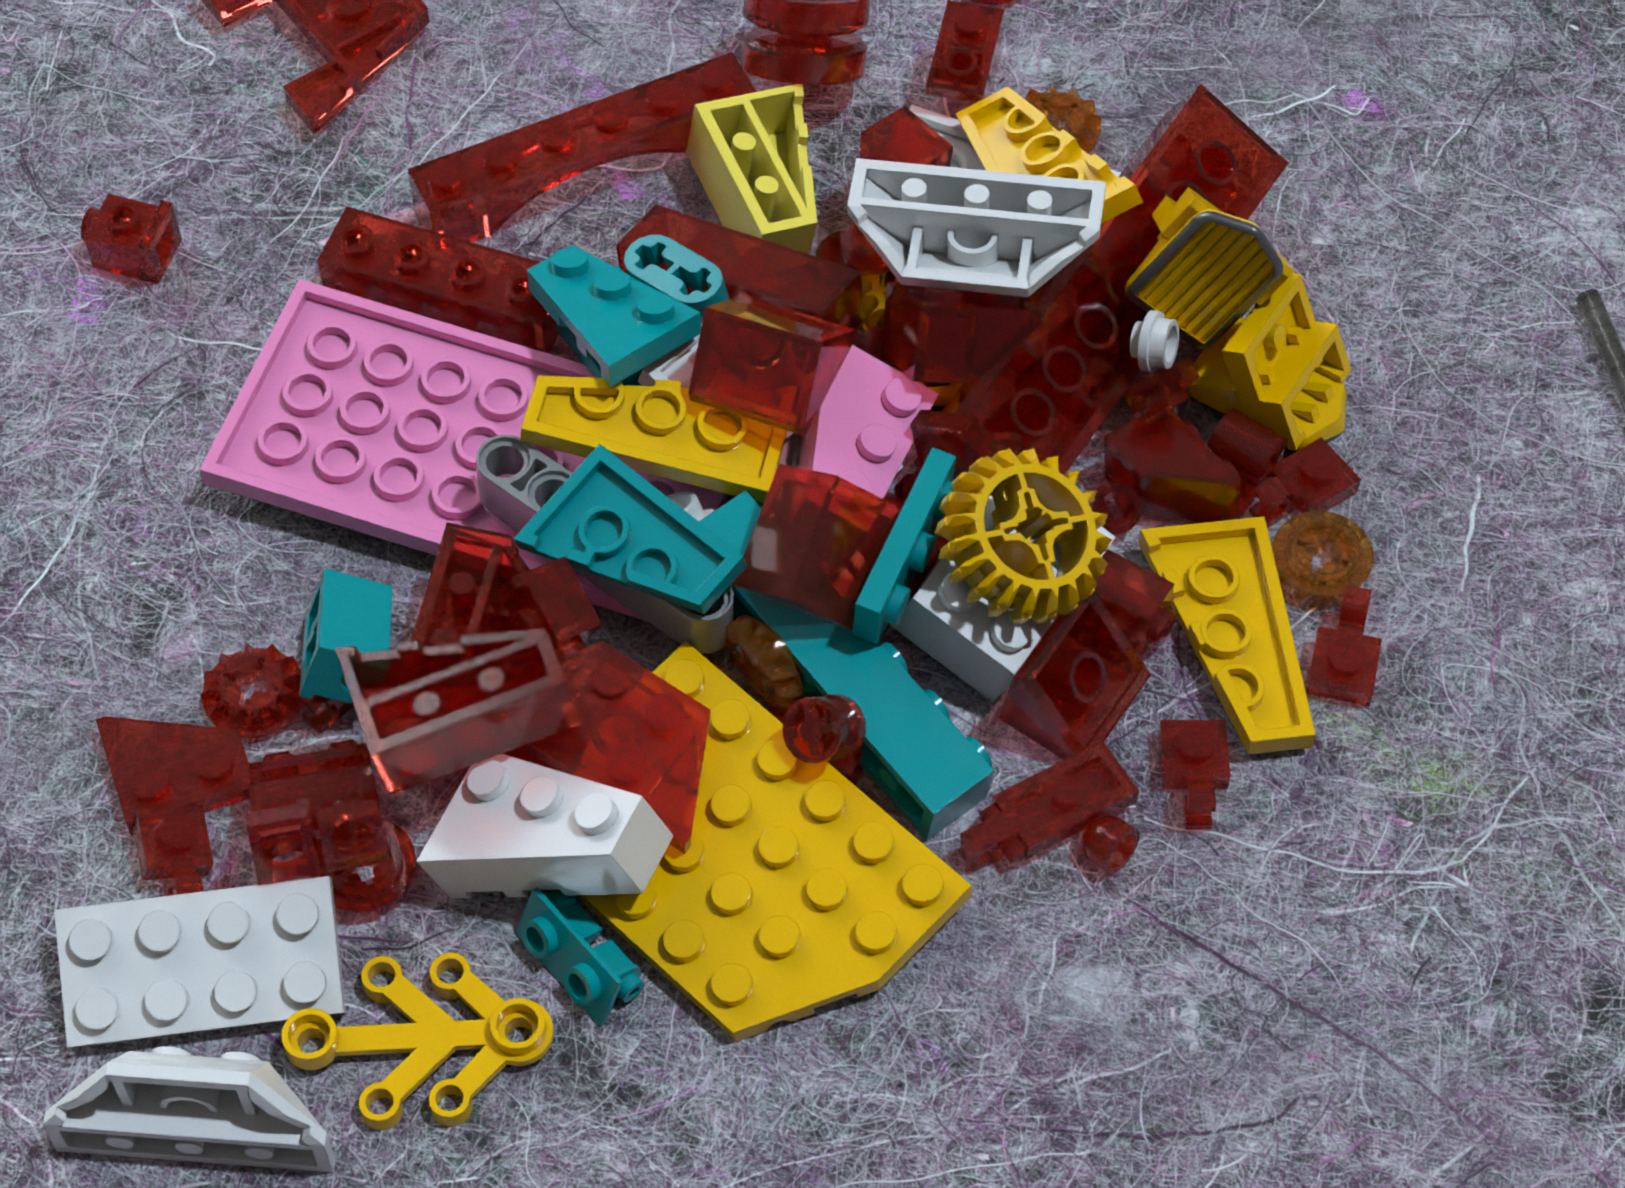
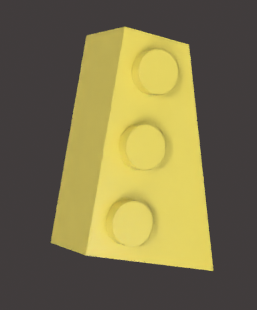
[686,83,818,282]

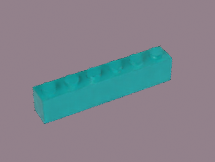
[699,490,995,841]

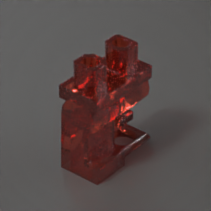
[246,739,389,885]

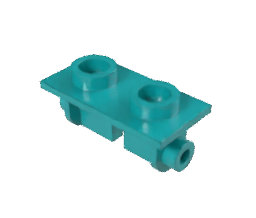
[516,887,645,1027]

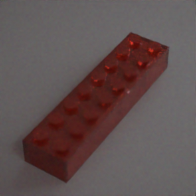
[922,84,1288,475]

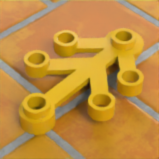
[281,952,554,1130]

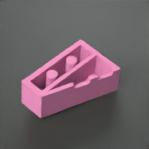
[787,332,939,568]

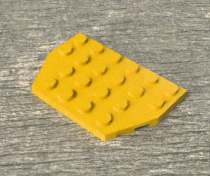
[576,640,972,1042]

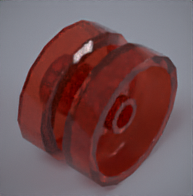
[740,0,871,85]

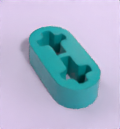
[624,235,729,323]

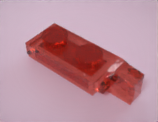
[958,741,1139,872]

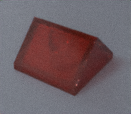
[688,295,857,436]
[732,464,901,631]
[999,591,1151,769]

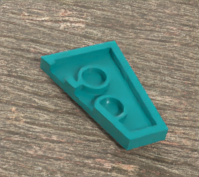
[527,245,702,387]
[513,444,747,614]
[852,447,956,644]

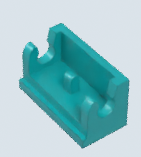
[299,568,393,704]

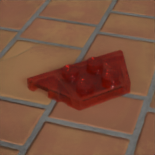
[474,641,711,854]

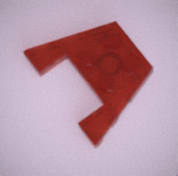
[201,0,430,134]

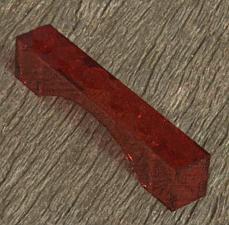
[408,52,757,256]

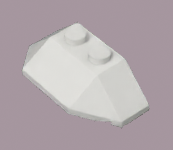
[847,158,1106,297]
[43,1046,336,1173]

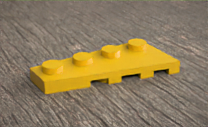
[955,86,1143,224]
[520,375,799,504]
[1138,516,1316,755]

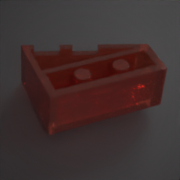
[335,628,582,796]

